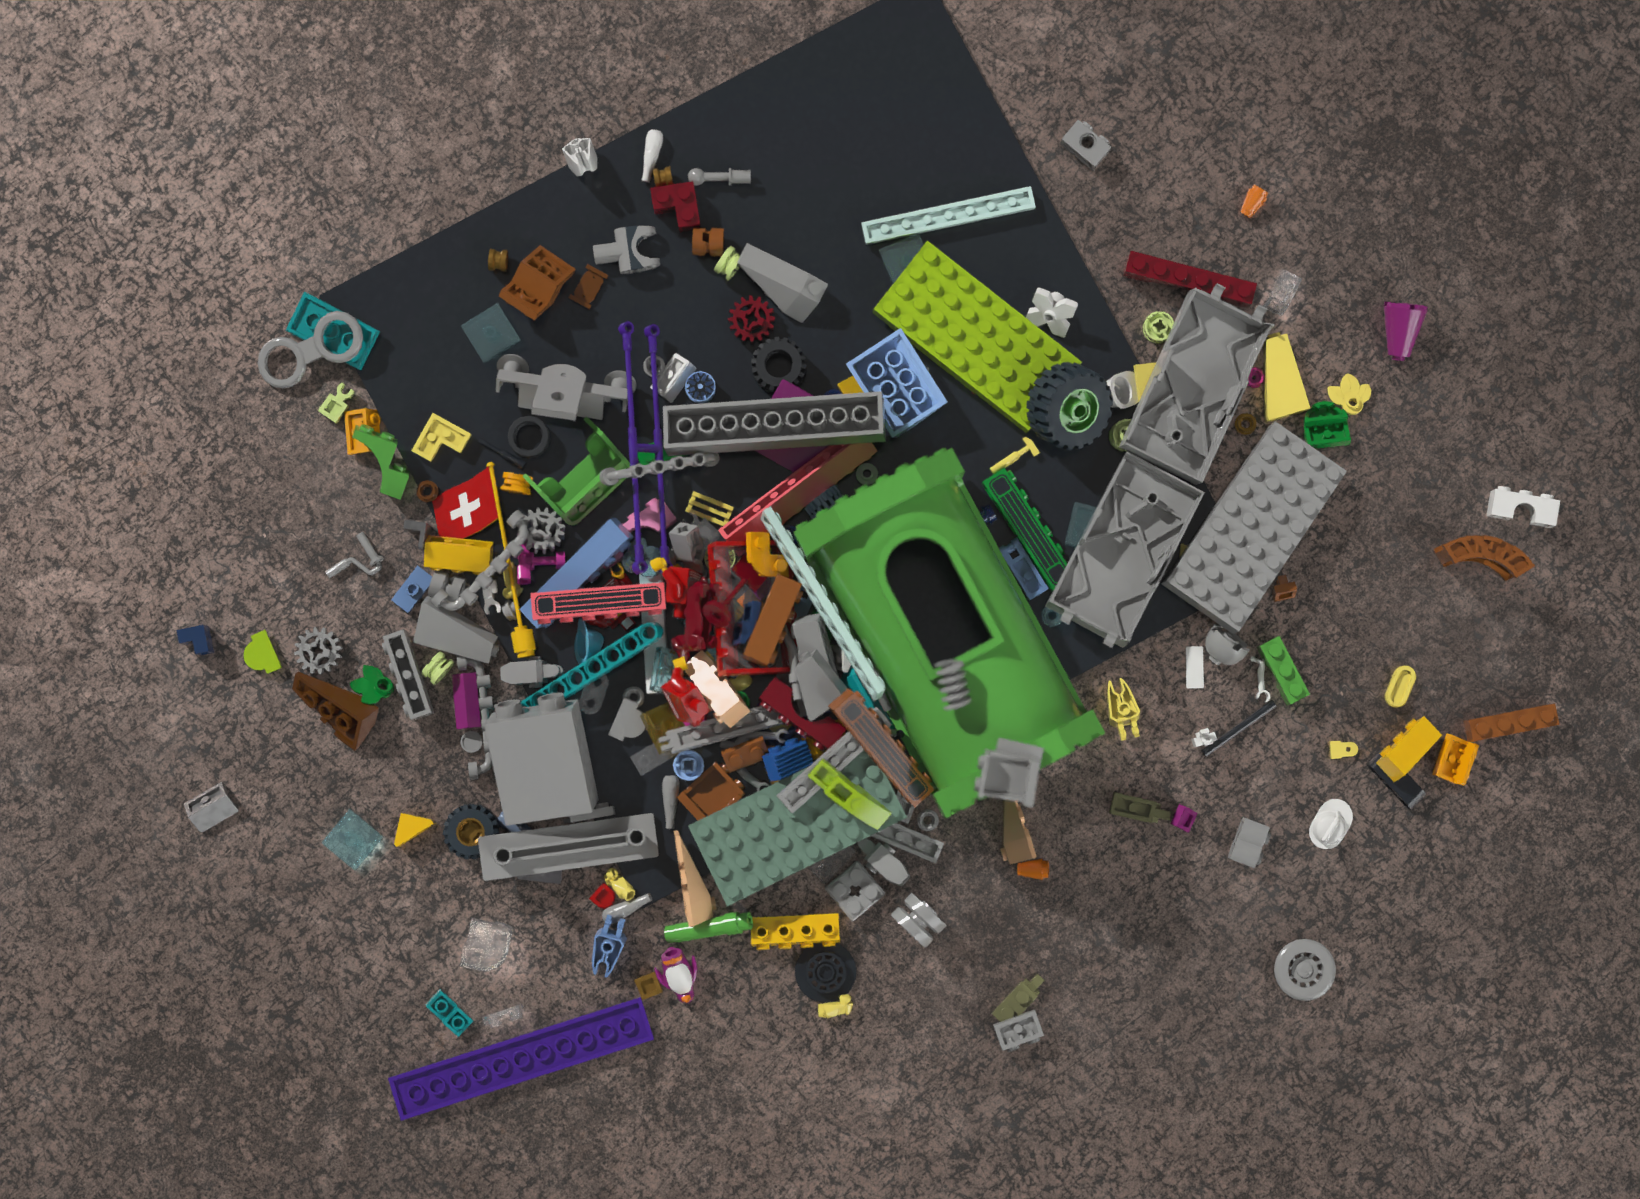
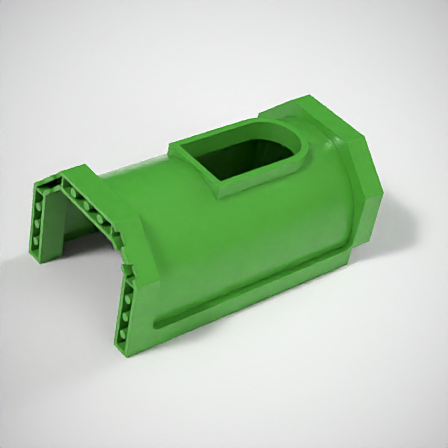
[794,448,1105,818]

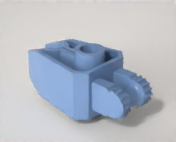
[592,915,627,978]

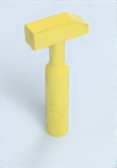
[990,437,1040,475]

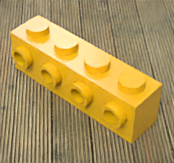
[751,913,840,950]

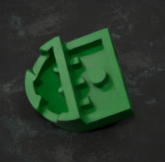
[1303,401,1351,449]

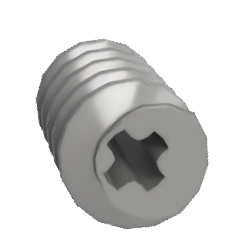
[934,660,971,710]

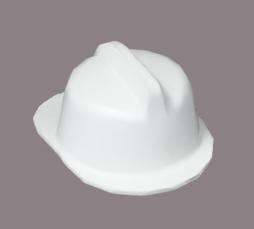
[1107,371,1139,409]
[1309,799,1353,849]

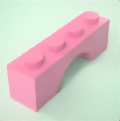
[603,498,677,571]

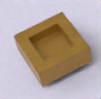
[634,971,663,1000]

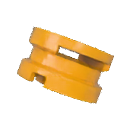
[500,472,533,495]

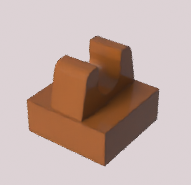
[1272,574,1297,602]

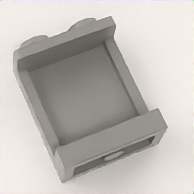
[974,749,1040,807]

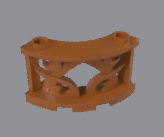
[1433,535,1535,581]

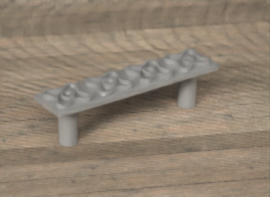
[478,813,659,881]

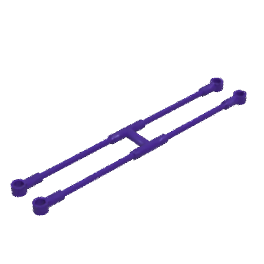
[619,321,673,574]

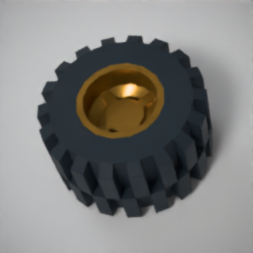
[443,804,500,860]

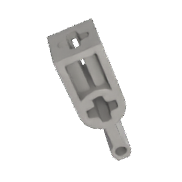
[669,522,707,578]

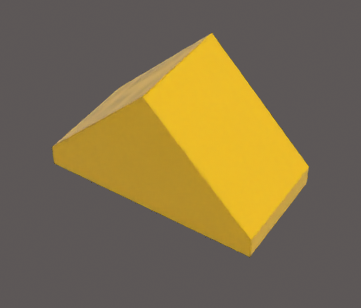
[394,813,436,847]

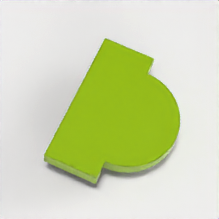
[243,630,282,674]

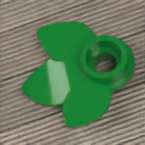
[350,665,394,704]

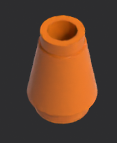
[1240,185,1269,219]
[1017,858,1049,880]

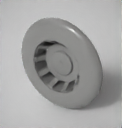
[1274,939,1336,1001]

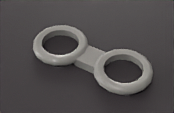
[258,311,363,389]

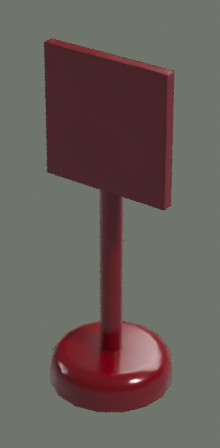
[702,551,767,628]

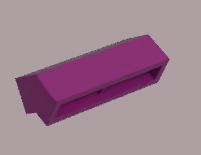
[452,672,481,729]

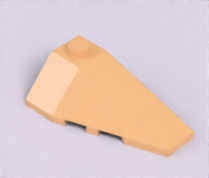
[1000,799,1037,864]

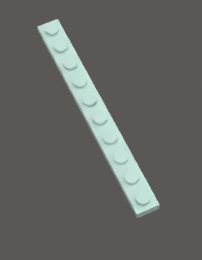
[761,506,885,701]

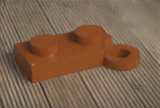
[721,736,774,773]

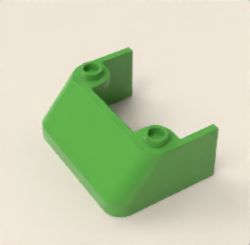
[523,416,630,525]

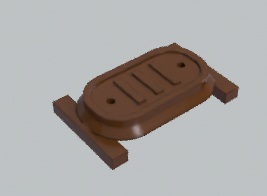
[569,264,608,310]

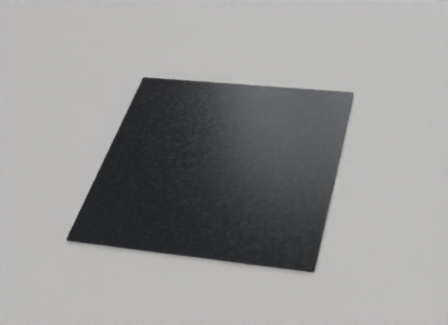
[319,0,1216,908]

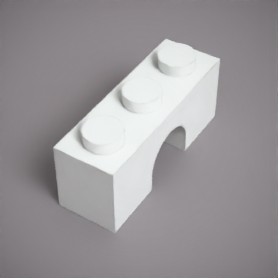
[1486,486,1560,528]

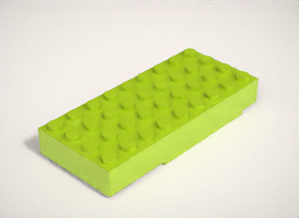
[872,241,1082,433]

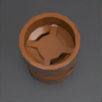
[692,227,724,257]

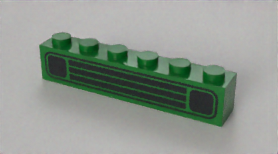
[982,468,1067,592]

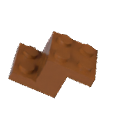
[499,245,576,320]

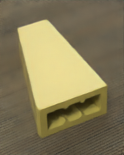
[1263,332,1310,423]

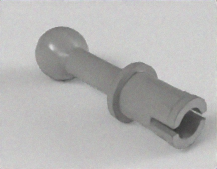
[688,168,751,186]

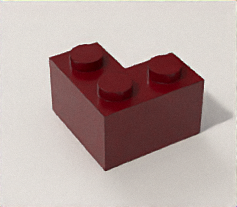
[650,181,701,232]

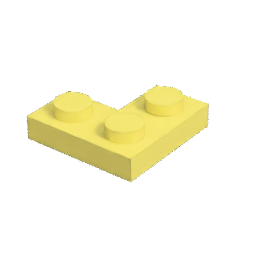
[411,413,471,462]

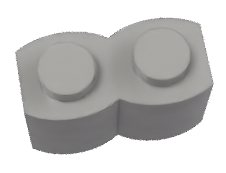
[1227,817,1271,868]

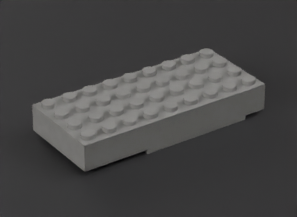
[1162,421,1347,634]

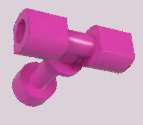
[516,543,565,585]

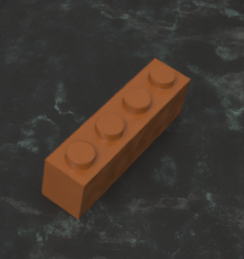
[742,574,803,668]
[1463,703,1560,742]

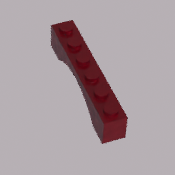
[1123,251,1257,309]

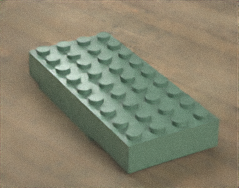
[688,750,907,906]

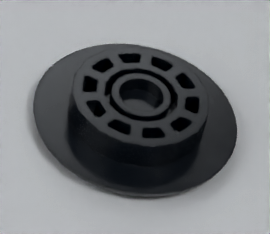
[795,943,856,1003]

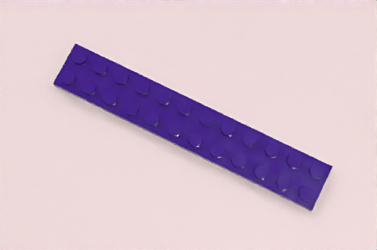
[388,997,654,1121]

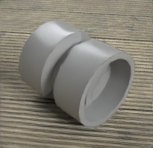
[428,571,466,602]

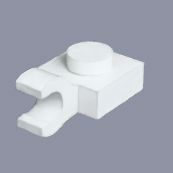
[482,577,502,615]
[1191,728,1217,747]

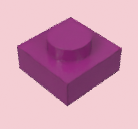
[1170,804,1198,833]

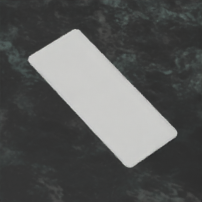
[1186,646,1204,688]

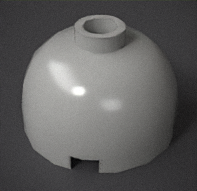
[1205,624,1250,665]

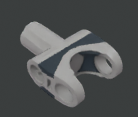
[593,226,660,274]

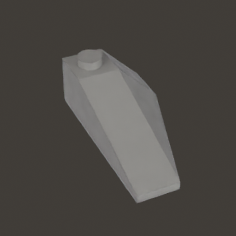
[737,243,828,323]

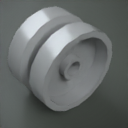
[891,892,947,948]

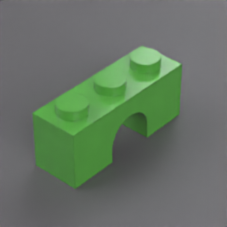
[1256,636,1310,705]

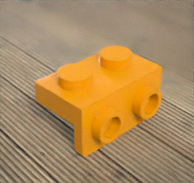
[1432,733,1479,786]

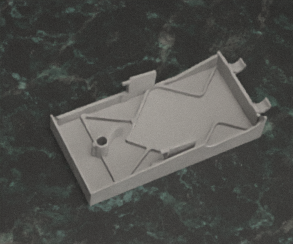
[1119,283,1275,485]

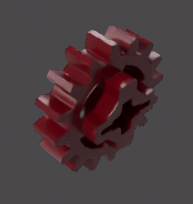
[728,295,775,344]

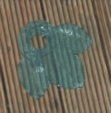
[622,538,661,577]

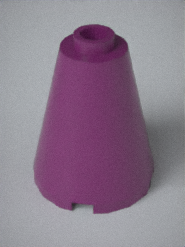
[1384,301,1428,361]

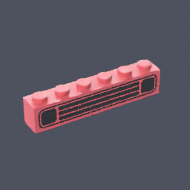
[530,582,666,624]

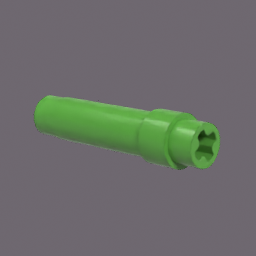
[664,912,753,943]

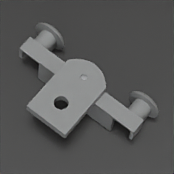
[496,354,636,420]

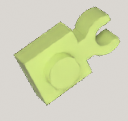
[318,383,355,424]

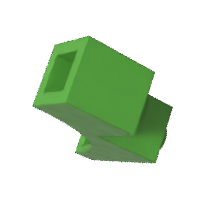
[352,424,409,500]

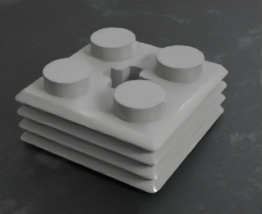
[825,861,885,921]

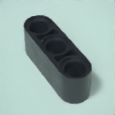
[1366,749,1427,810]

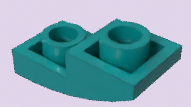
[425,988,473,1037]

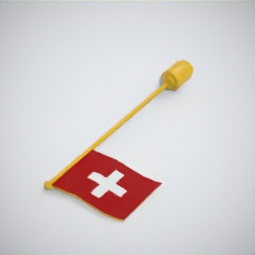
[432,462,536,659]

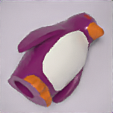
[654,947,698,1004]

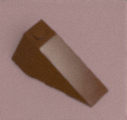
[292,672,379,751]

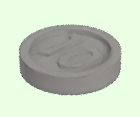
[460,731,483,753]

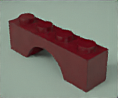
[758,677,846,752]

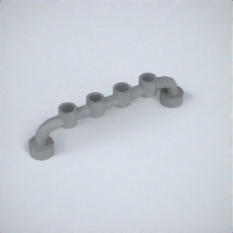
[600,453,719,486]
[431,510,528,611]
[456,655,493,780]

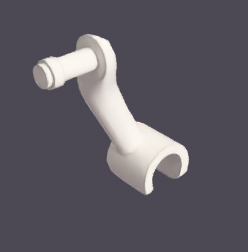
[1250,656,1270,703]

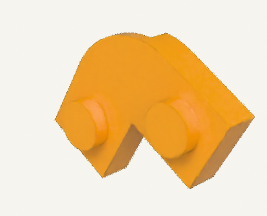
[746,532,789,577]

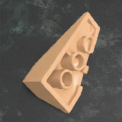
[674,831,716,927]

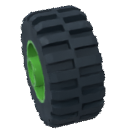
[1026,362,1113,450]

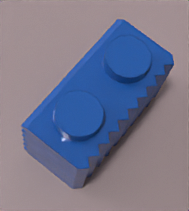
[762,738,813,781]

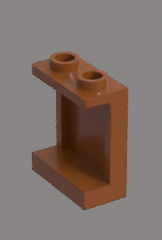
[677,761,746,821]

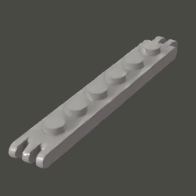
[658,697,808,754]

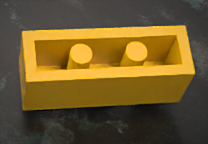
[424,535,494,575]
[1376,716,1442,782]

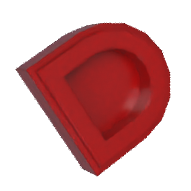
[589,882,616,909]

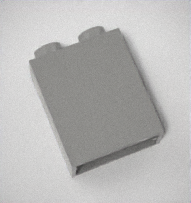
[484,693,599,826]

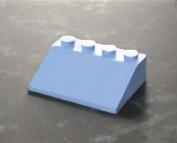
[846,328,948,438]

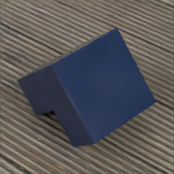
[176,625,214,655]

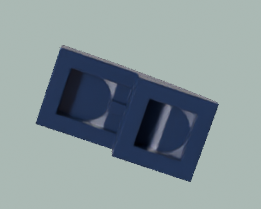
[732,601,761,646]

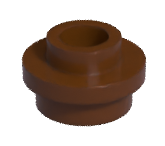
[416,480,439,502]

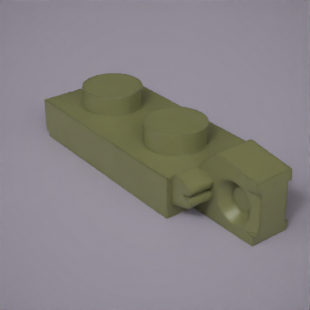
[1109,792,1171,823]
[991,974,1044,1022]

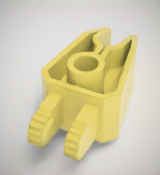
[1107,678,1140,741]

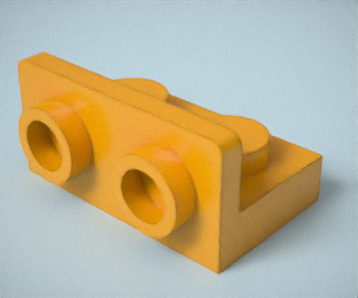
[344,408,380,455]

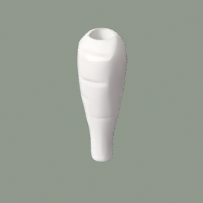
[642,129,663,183]

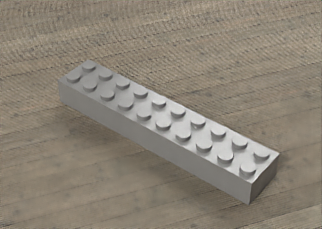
[663,391,886,456]

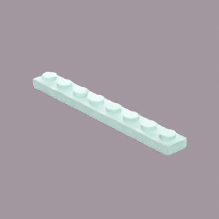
[861,186,1036,245]

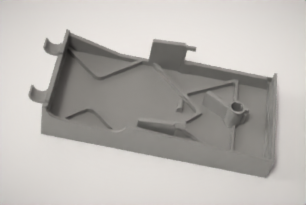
[1045,451,1205,648]

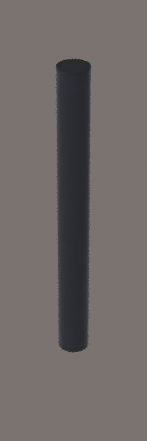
[1201,700,1277,757]

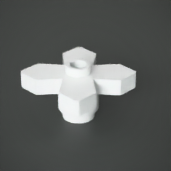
[1026,288,1078,338]

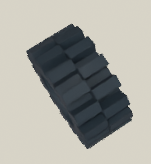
[804,485,844,519]

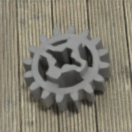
[517,507,565,554]
[294,627,343,674]

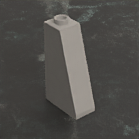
[413,596,500,664]

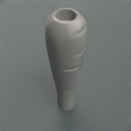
[662,775,680,829]
[602,893,652,924]

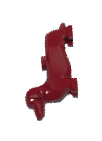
[670,577,719,662]

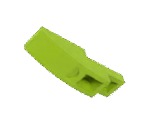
[808,758,892,830]

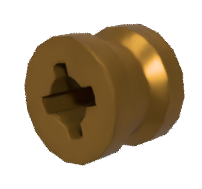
[653,166,673,187]
[488,249,508,272]

